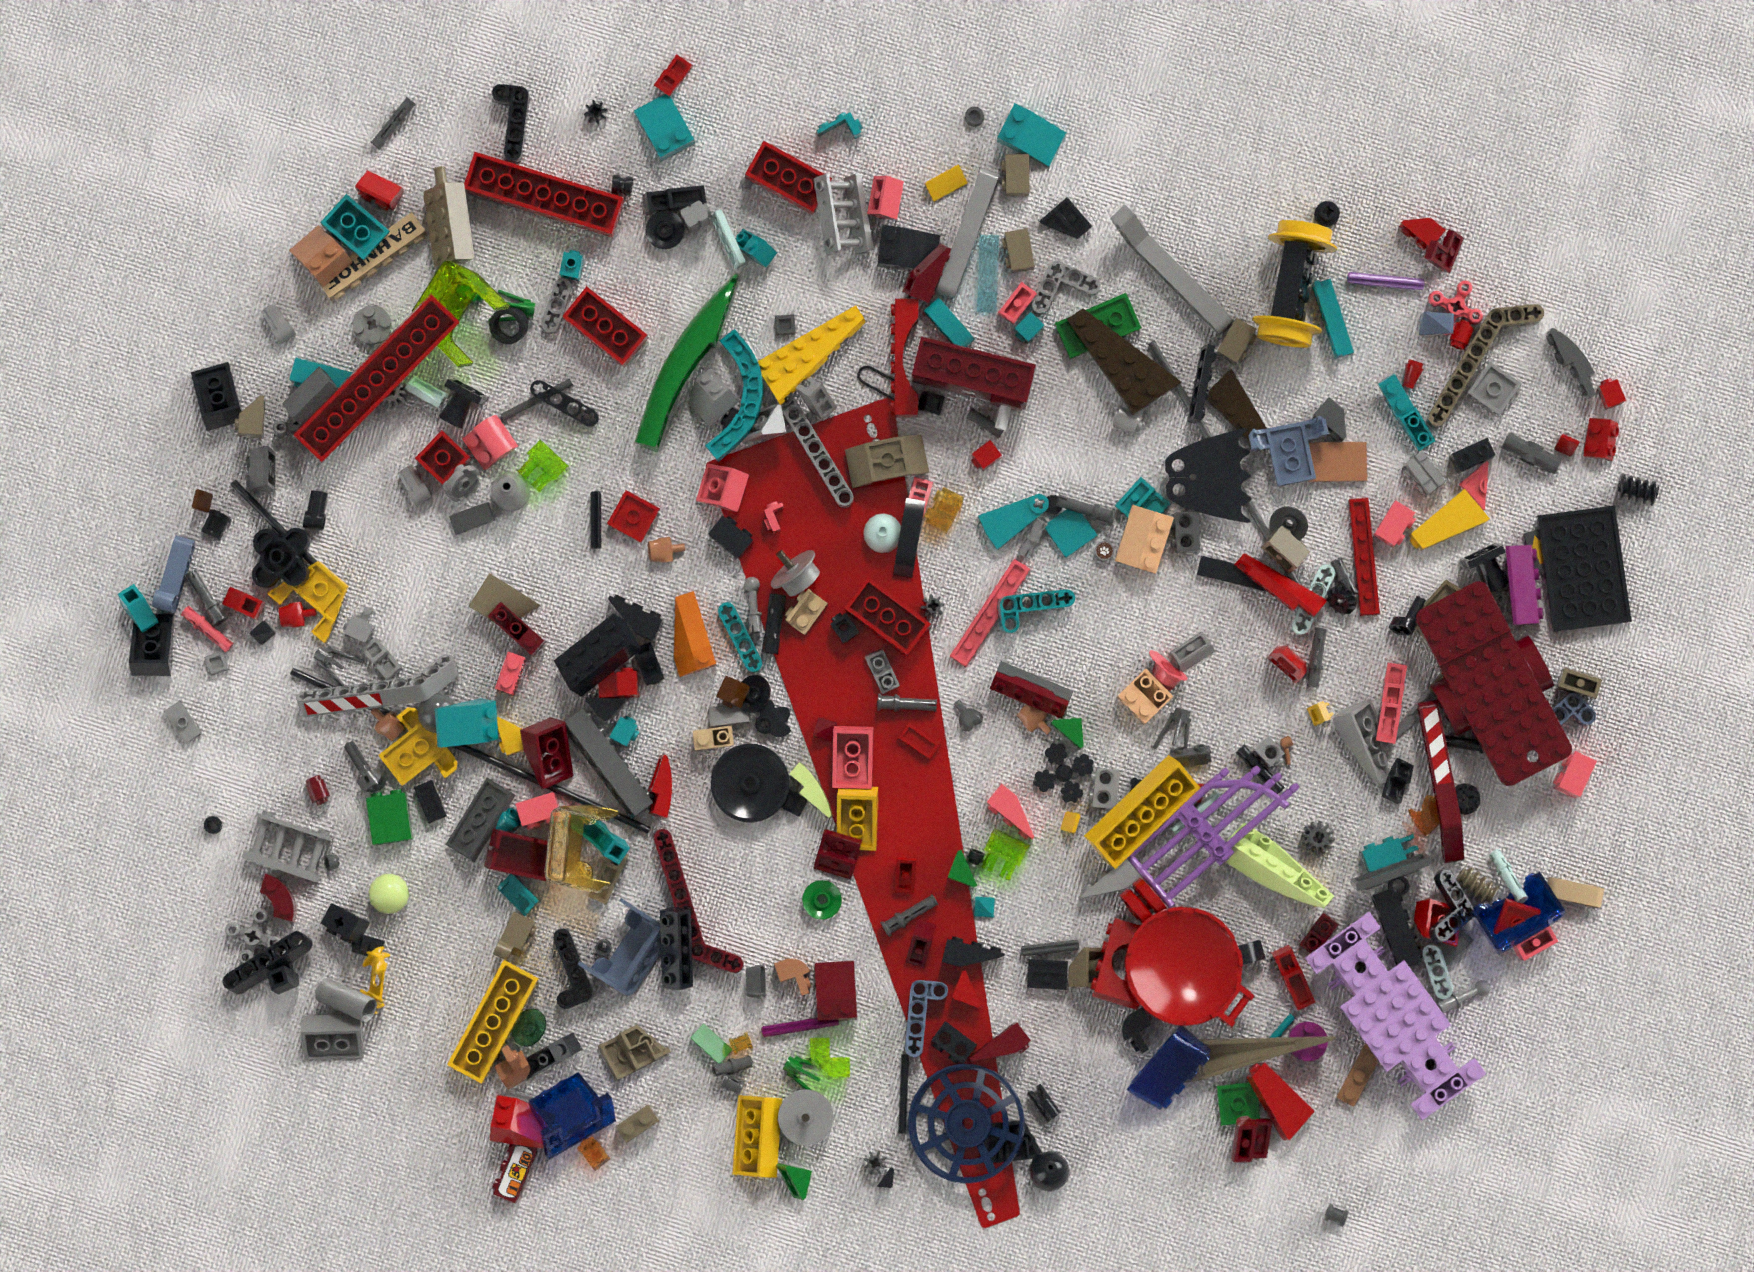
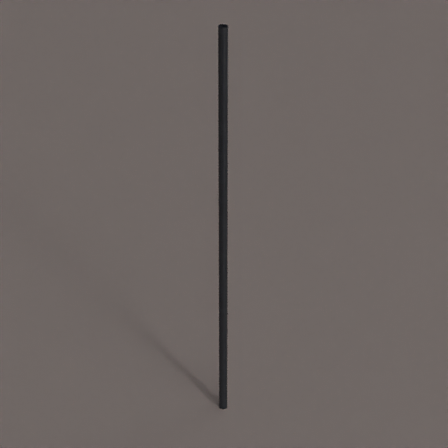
[290,668,651,834]

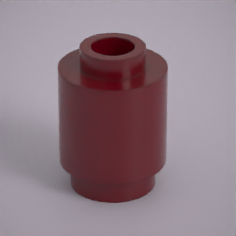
[305,775,330,806]

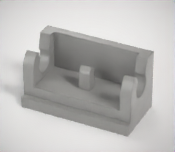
[796,378,837,420]

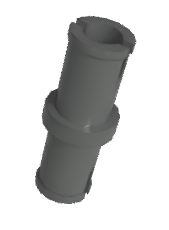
[966,407,1004,439]
[1330,557,1358,595]
[712,1055,753,1077]

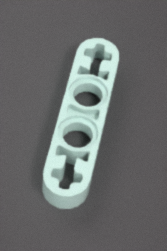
[1292,564,1335,635]

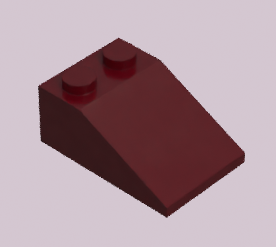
[520,717,574,789]
[815,961,858,1022]
[967,1022,1031,1062]

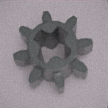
[920,594,945,619]
[863,1151,887,1175]

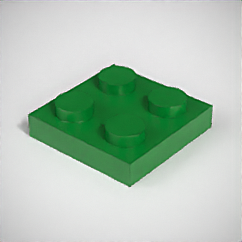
[1216,1082,1261,1126]

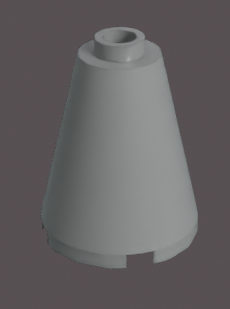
[491,472,530,511]

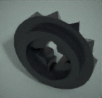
[1327,586,1357,616]
[1455,783,1480,815]

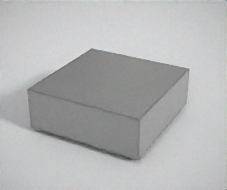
[204,650,230,676]

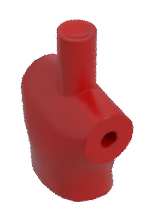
[279,602,317,628]

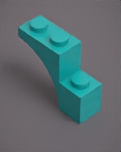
[562,805,630,864]

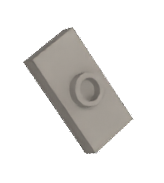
[163,701,202,744]

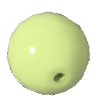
[368,874,409,914]

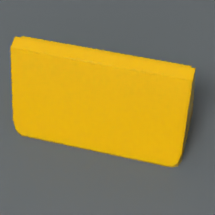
[925,164,968,202]

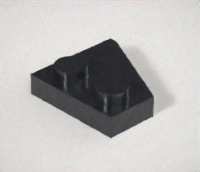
[1039,197,1093,239]

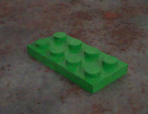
[1054,293,1142,360]

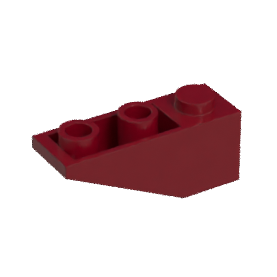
[902,243,951,303]
[488,602,546,657]

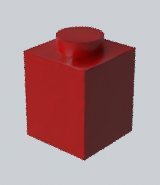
[1597,378,1626,410]
[971,440,1002,471]

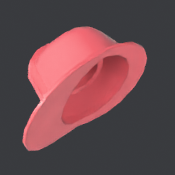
[1149,650,1188,691]

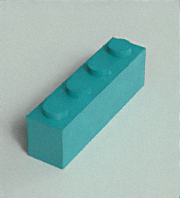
[289,357,353,388]

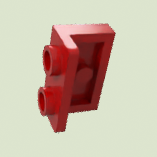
[1583,418,1619,461]

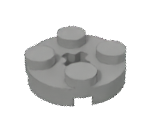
[353,305,392,345]
[442,465,480,502]

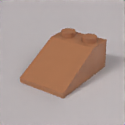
[289,225,352,287]

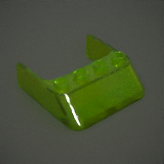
[411,261,510,367]

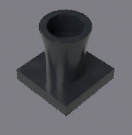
[438,378,489,429]
[1460,543,1509,592]

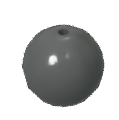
[418,693,455,733]

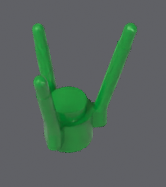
[488,290,535,322]
[783,1056,824,1090]

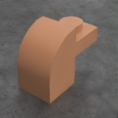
[774,958,812,996]
[494,1045,530,1090]

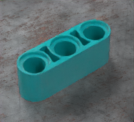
[923,298,975,347]

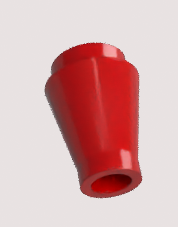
[1402,359,1424,389]

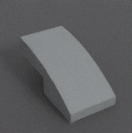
[361,637,403,680]

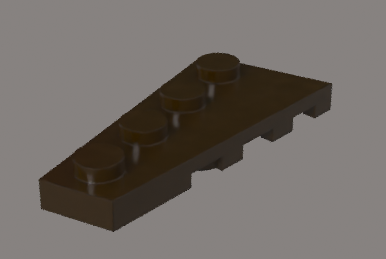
[1207,369,1267,443]

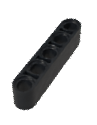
[223,931,313,995]

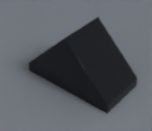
[586,698,626,723]

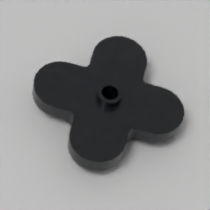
[252,528,310,588]

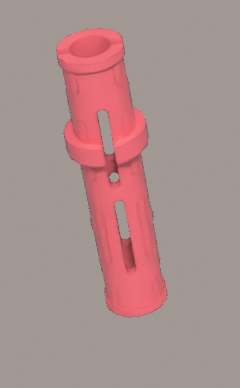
[181,605,234,653]

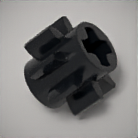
[584,100,608,125]

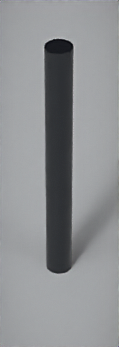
[898,1054,909,1134]

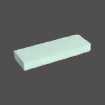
[711,209,746,269]

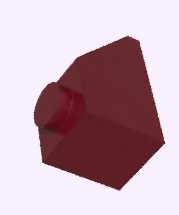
[905,919,936,968]

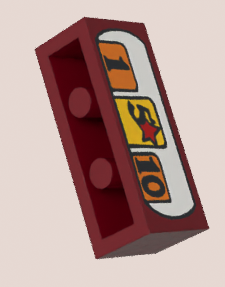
[492,1144,539,1203]

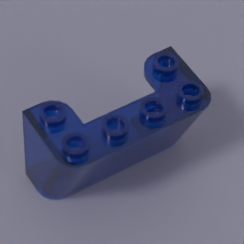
[1472,872,1566,954]

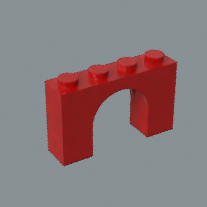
[1090,918,1140,1010]

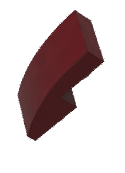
[1299,911,1339,954]

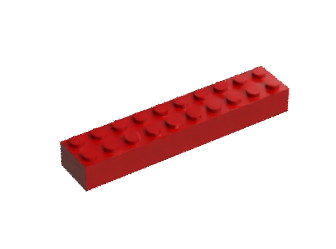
[293,293,460,462]

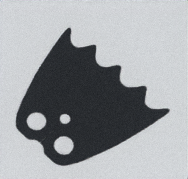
[1165,428,1252,523]

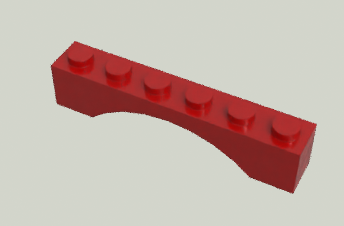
[891,299,918,418]

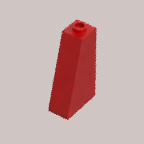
[1246,1062,1315,1140]

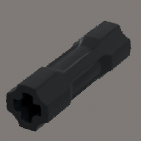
[761,594,786,654]

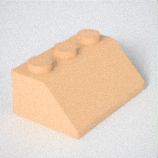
[1115,505,1174,574]

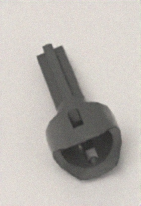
[344,740,386,793]

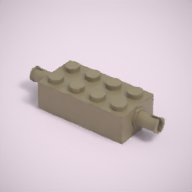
[424,166,475,284]

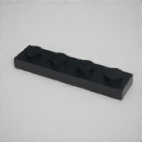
[1187,344,1216,424]

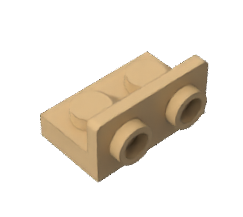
[785,589,828,635]

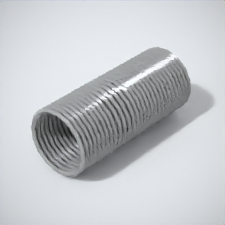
[315,978,377,1022]

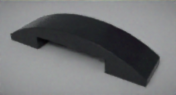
[893,497,926,578]

